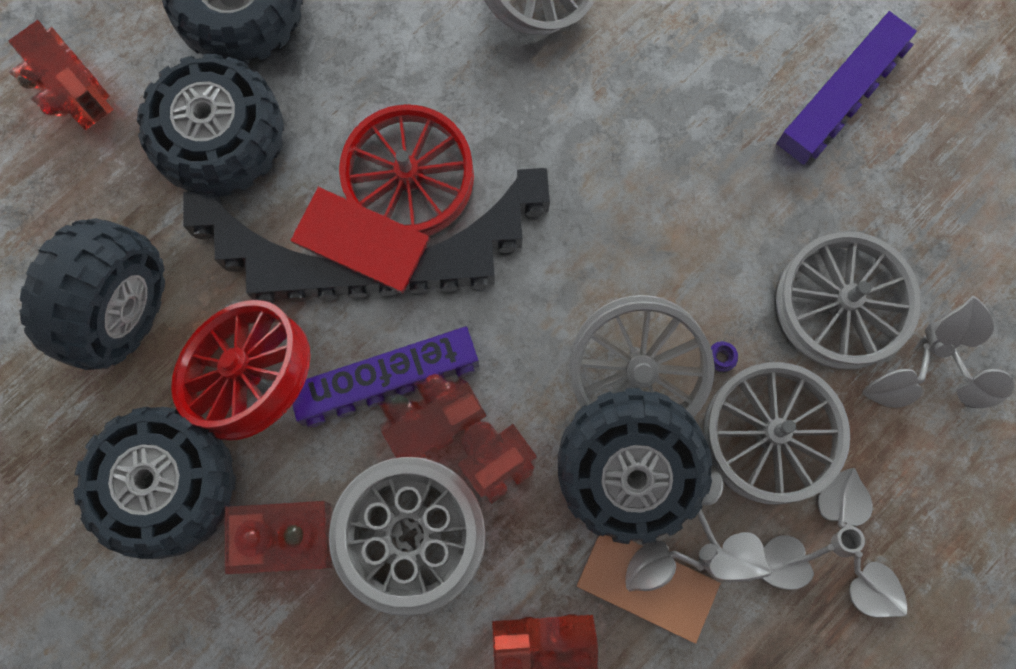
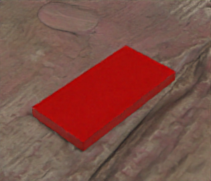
[290,186,430,294]

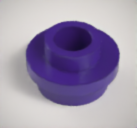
[711,341,738,372]

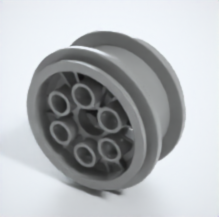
[329,457,486,616]

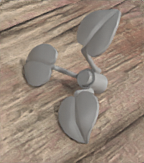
[863,295,1014,408]
[625,465,772,592]
[762,468,907,618]

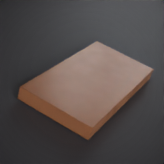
[576,535,721,644]

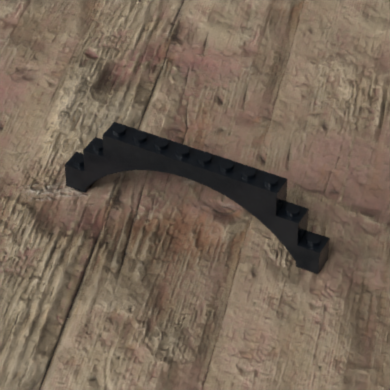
[183,168,550,304]

